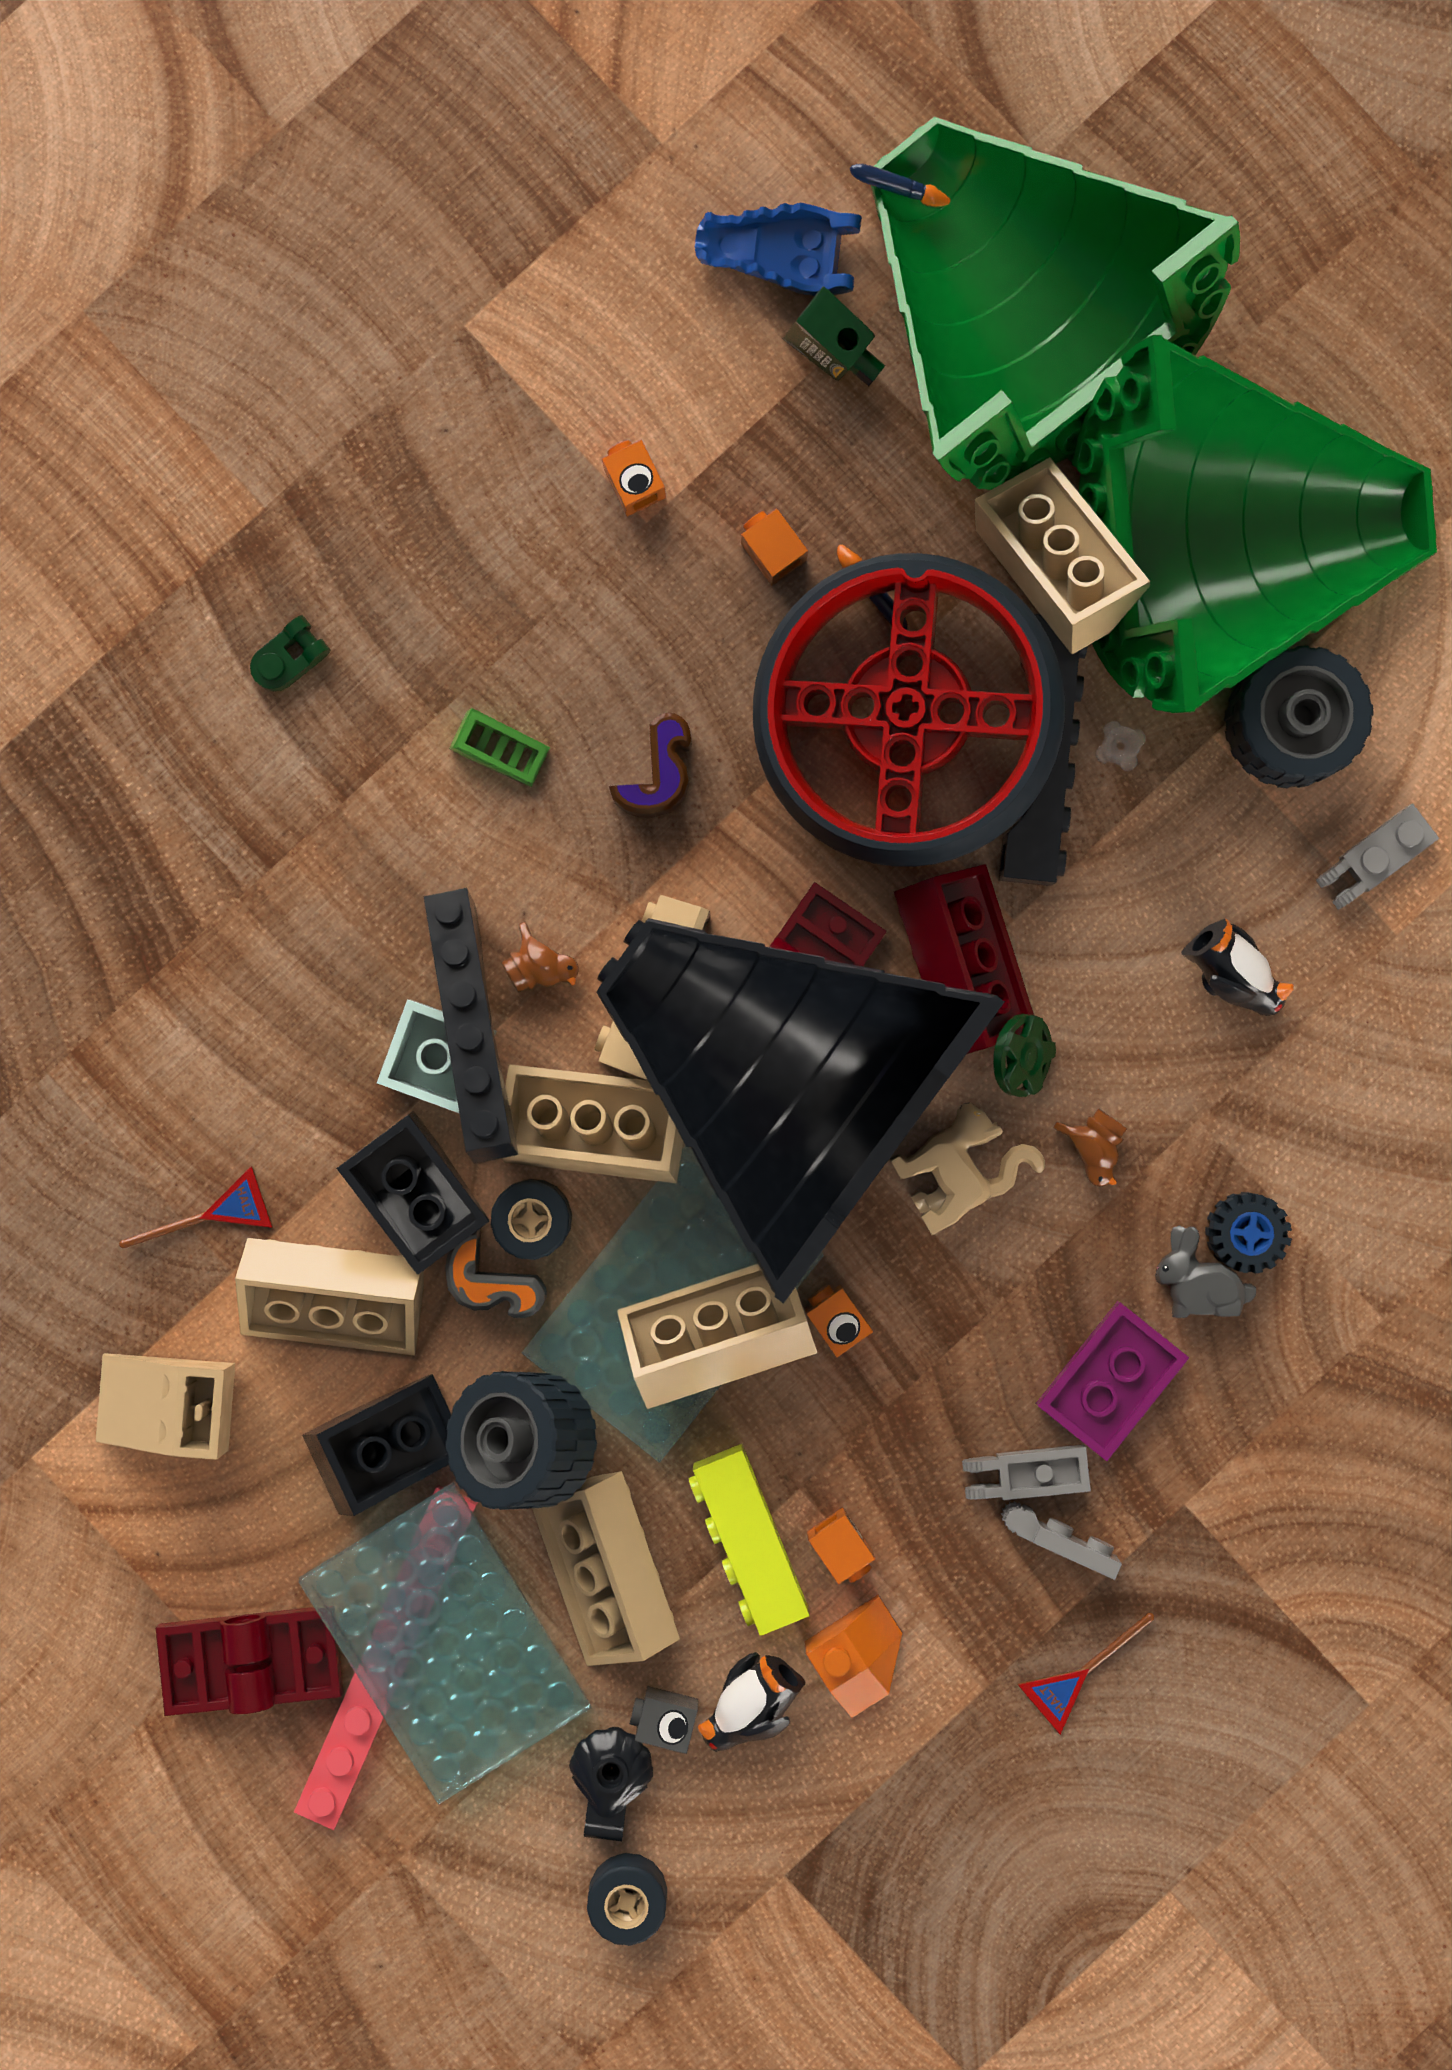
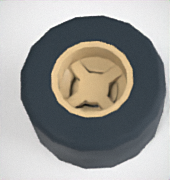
[490,1179,572,1260]
[587,1853,667,1946]

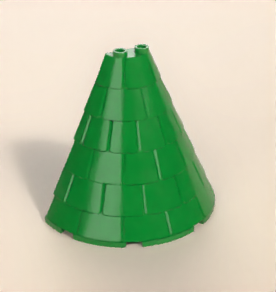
[871,117,1240,490]
[1072,335,1437,713]

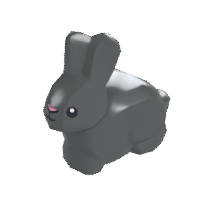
[1155,1225,1256,1318]

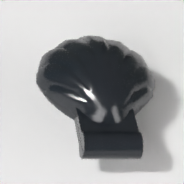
[569,1727,653,1842]

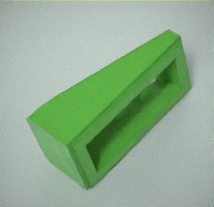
[449,708,550,787]

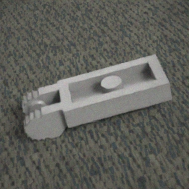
[1316,804,1439,910]
[962,1444,1091,1500]
[1001,1501,1122,1580]

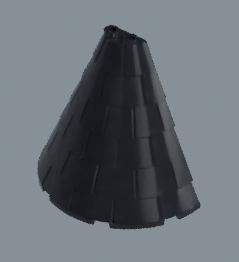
[596,918,1005,1304]

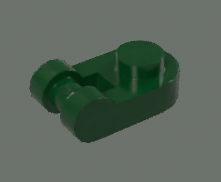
[250,615,331,692]

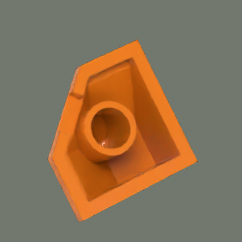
[804,1594,902,1718]

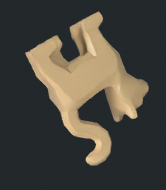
[890,1102,1045,1235]

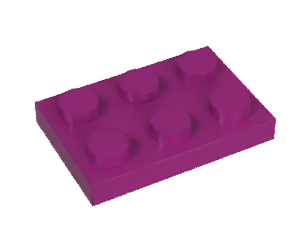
[1035,1301,1189,1461]

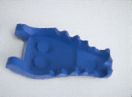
[695,202,862,296]

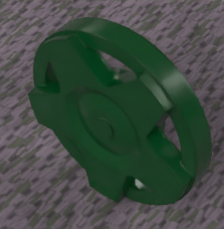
[993,1014,1056,1097]

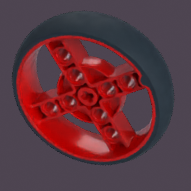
[753,553,1065,867]

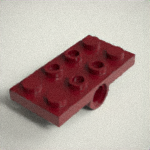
[769,882,887,967]
[155,1605,344,1716]

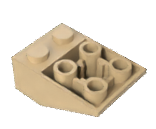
[96,1353,235,1460]

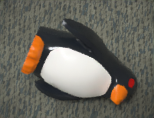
[1181,919,1294,1016]
[698,1652,806,1752]

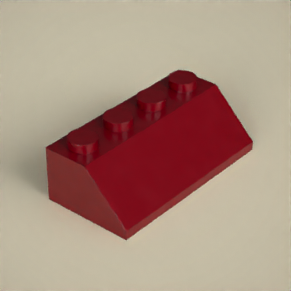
[894,864,1034,1054]

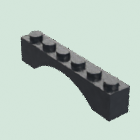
[998,614,1088,886]
[423,888,518,1164]

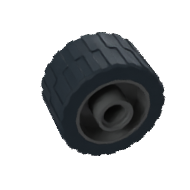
[1224,646,1374,788]
[445,1371,597,1510]

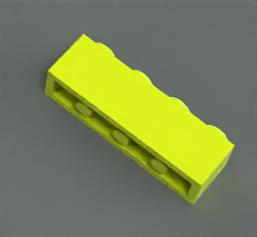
[688,1444,810,1636]

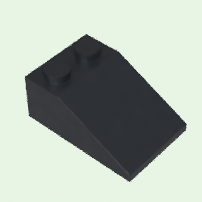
[336,1111,490,1275]
[302,1374,451,1516]

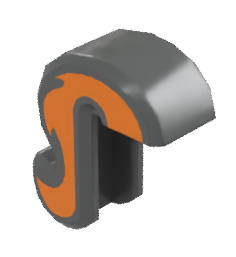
[445,1228,547,1318]

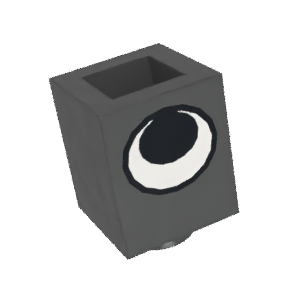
[629,1686,698,1754]

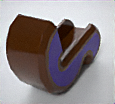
[609,713,692,818]

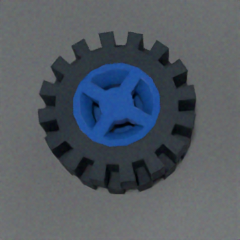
[1205,1192,1292,1274]

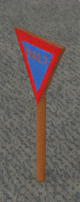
[119,1166,273,1249]
[1017,1613,1154,1735]

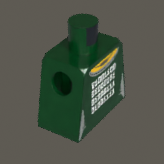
[782,286,886,387]

